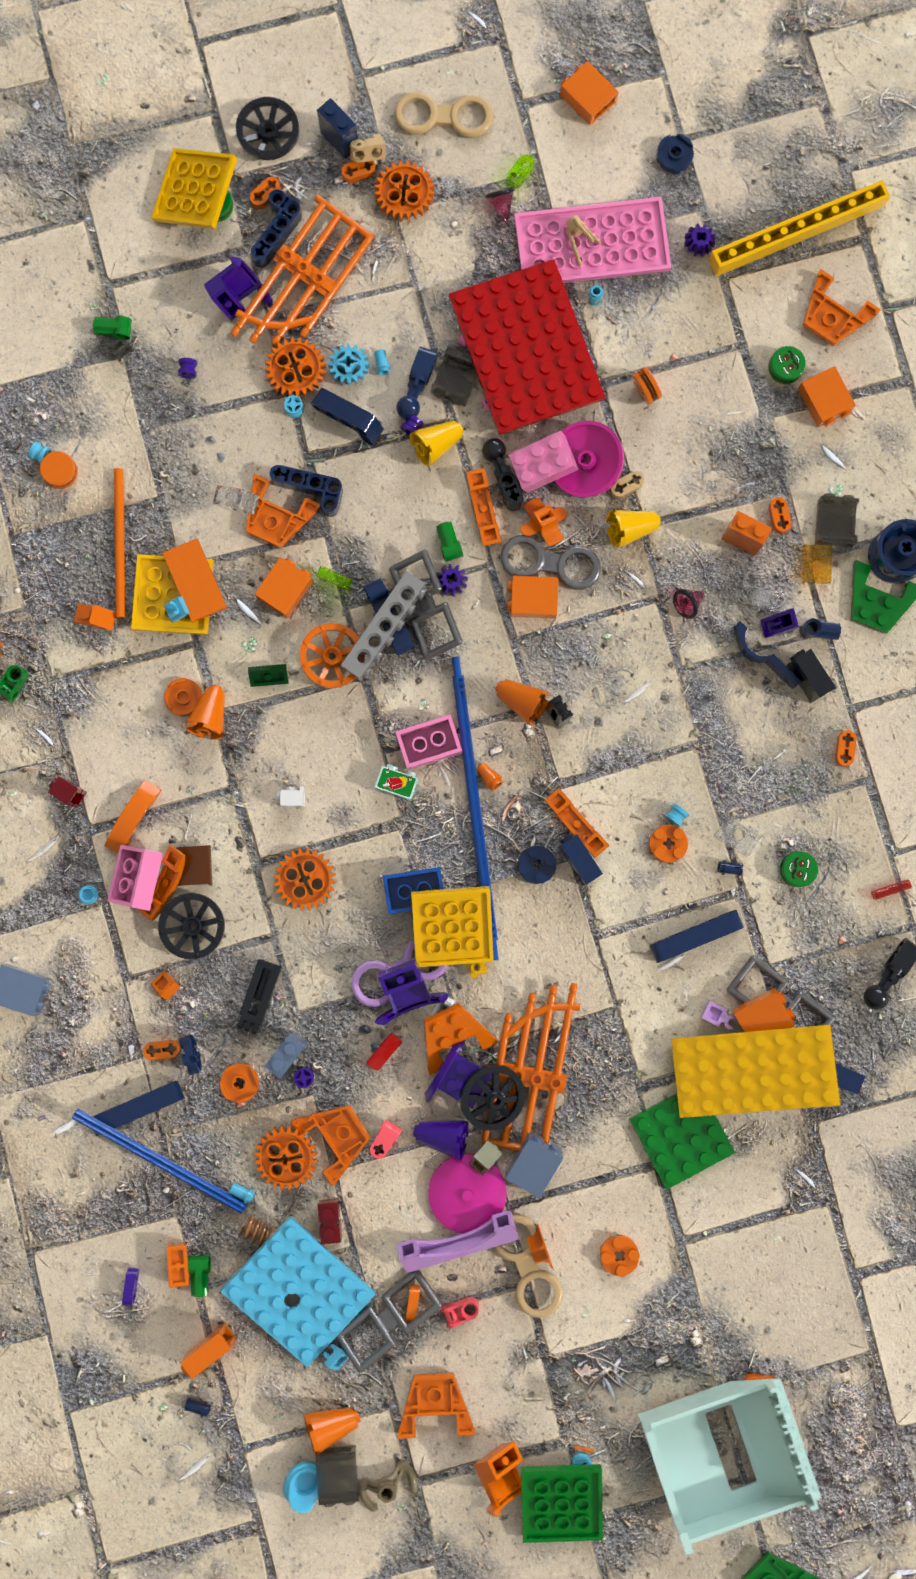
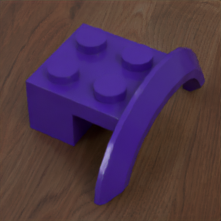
[204,256,273,321]
[375,959,448,1025]
[425,1040,492,1109]

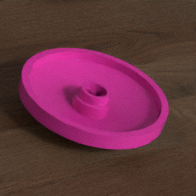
[555,421,624,498]
[428,1153,507,1234]

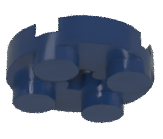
[656,134,694,174]
[518,846,556,884]
[179,1035,202,1075]

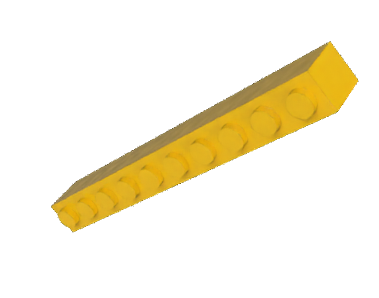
[708,180,890,277]

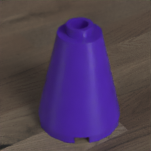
[413,1120,469,1160]

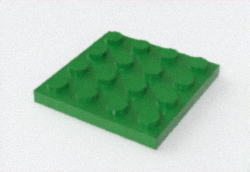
[629,1093,735,1190]
[521,1464,603,1543]

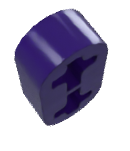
[122,1267,139,1307]

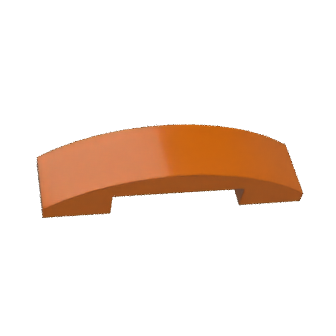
[466,468,501,547]
[104,780,162,854]
[545,788,610,858]
[138,845,185,921]

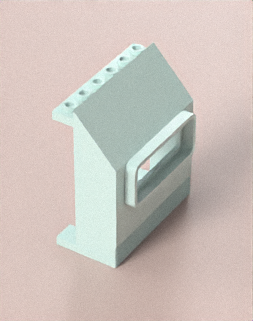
[638,1378,821,1555]

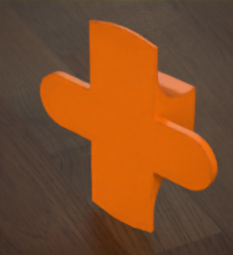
[521,498,567,546]
[527,1222,554,1270]

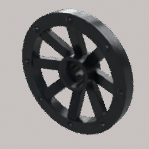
[236,97,299,160]
[158,893,225,959]
[459,1064,525,1131]

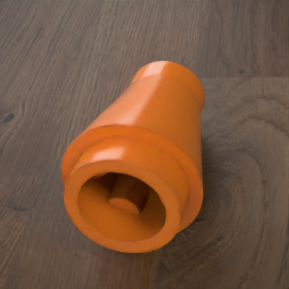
[476,762,503,791]

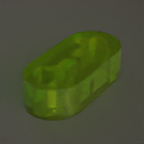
[507,154,535,189]
[316,566,352,590]

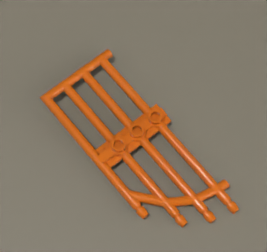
[230,194,375,346]
[481,983,581,1151]

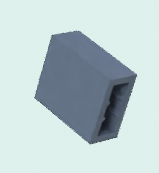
[0,964,51,1016]
[264,1031,309,1079]
[505,1133,563,1198]

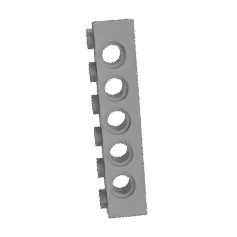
[341,571,427,681]

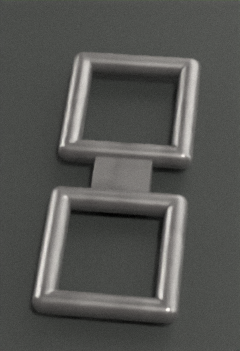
[389,550,463,660]
[727,955,835,1026]
[336,1270,442,1373]

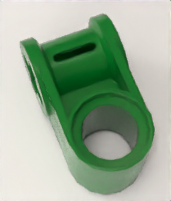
[0,665,28,703]

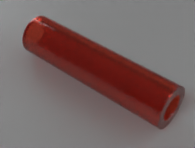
[871,879,912,900]

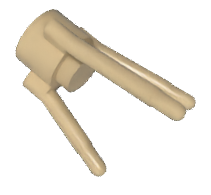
[566,215,601,266]

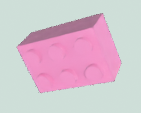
[509,431,579,493]
[396,714,462,770]
[107,845,163,911]

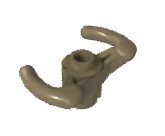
[358,1461,417,1512]

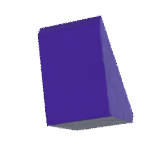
[760,608,799,638]

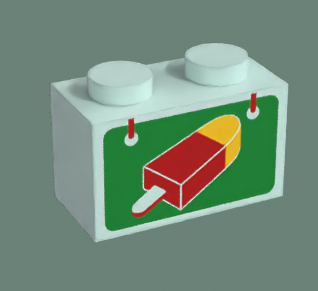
[375,764,419,801]

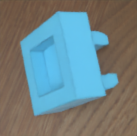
[164,596,190,622]
[323,1344,349,1371]

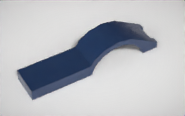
[733,621,801,689]

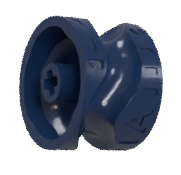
[868,519,916,584]

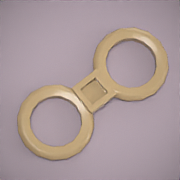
[394,92,494,138]
[494,1214,563,1318]

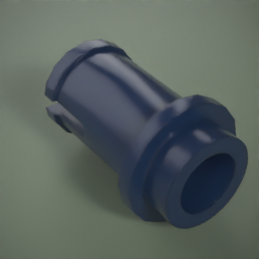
[717,860,743,876]
[184,1397,211,1418]

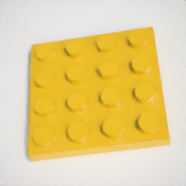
[151,148,238,229]
[131,554,214,635]
[411,886,494,967]

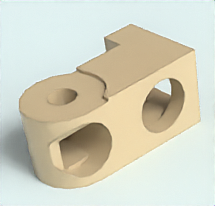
[350,134,386,163]

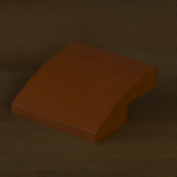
[175,845,212,886]

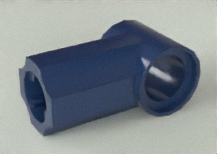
[800,618,841,640]

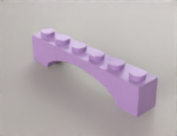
[397,1210,520,1273]

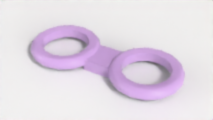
[351,939,448,1007]

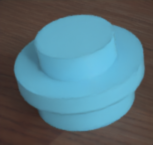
[79,885,98,904]

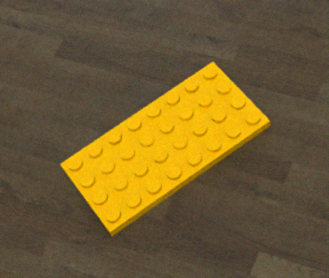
[671,1025,841,1118]

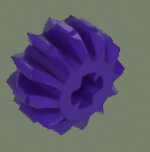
[684,223,716,257]
[437,564,468,597]

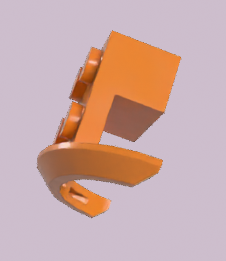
[473,1441,523,1517]

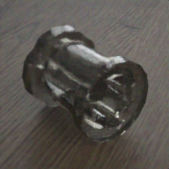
[108,337,134,362]

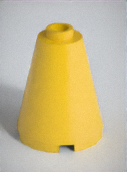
[409,420,463,466]
[606,510,661,548]

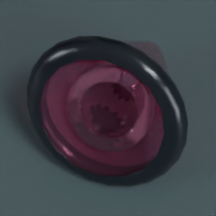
[485,187,515,220]
[673,589,705,619]

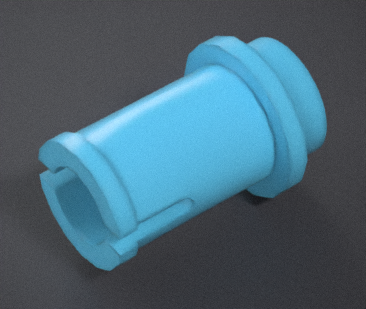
[588,285,604,306]
[374,349,391,376]
[229,1182,255,1204]

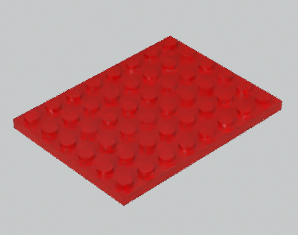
[448,259,605,435]

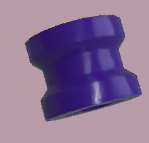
[178,358,197,379]
[400,415,423,435]
[294,1067,314,1088]

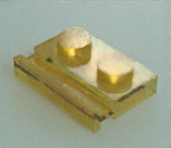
[802,544,832,584]

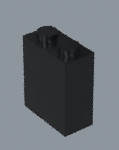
[787,649,836,703]

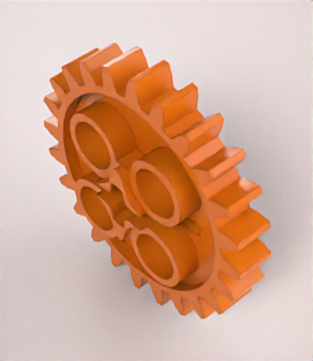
[375,160,435,222]
[265,337,326,397]
[273,848,336,911]
[254,1125,318,1190]

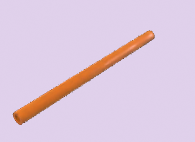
[114,468,125,619]

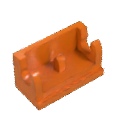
[167,1242,189,1288]

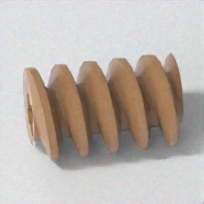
[239,1214,275,1247]

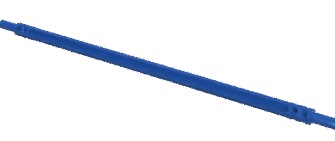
[452,656,499,960]

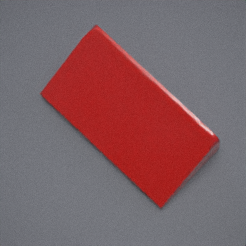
[366,1032,402,1071]

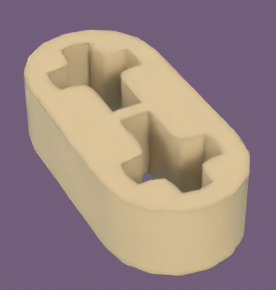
[610,471,644,499]

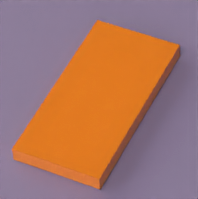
[163,538,227,623]

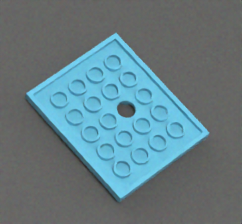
[221,1216,376,1367]

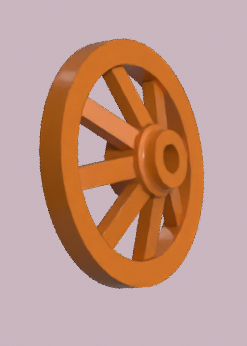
[300,623,365,688]

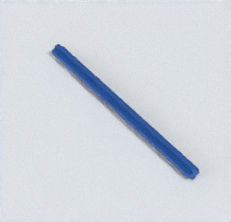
[72,1109,247,1214]

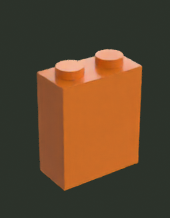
[560,61,619,126]
[797,366,856,427]
[721,511,772,556]
[254,557,313,619]
[507,576,558,619]
[734,988,796,1032]
[180,1323,236,1379]

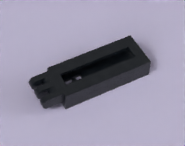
[546,694,573,729]
[237,959,282,1035]

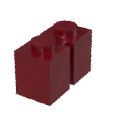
[48,776,87,808]
[317,1198,343,1245]

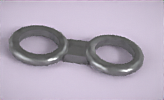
[501,535,601,590]

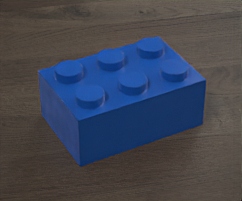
[383,867,444,914]

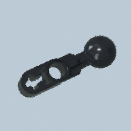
[482,438,523,511]
[863,938,916,1010]

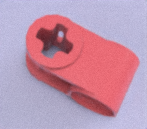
[370,1119,403,1159]
[440,1296,479,1329]

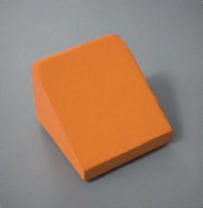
[151,971,180,1000]

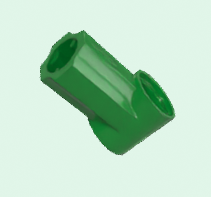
[93,316,132,340]
[436,522,464,562]
[188,1255,211,1297]

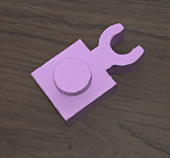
[700,1001,737,1030]

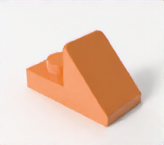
[74,603,116,631]

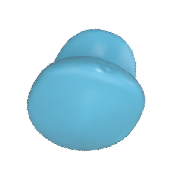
[283,1461,326,1514]

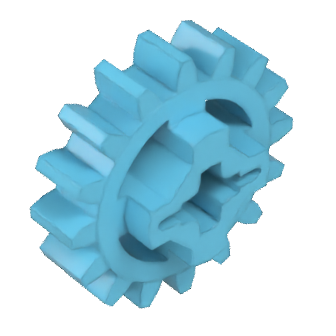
[328,343,369,386]

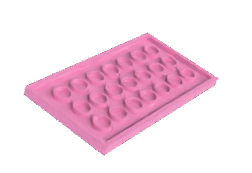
[514,197,671,283]

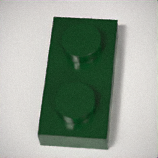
[248,664,289,687]

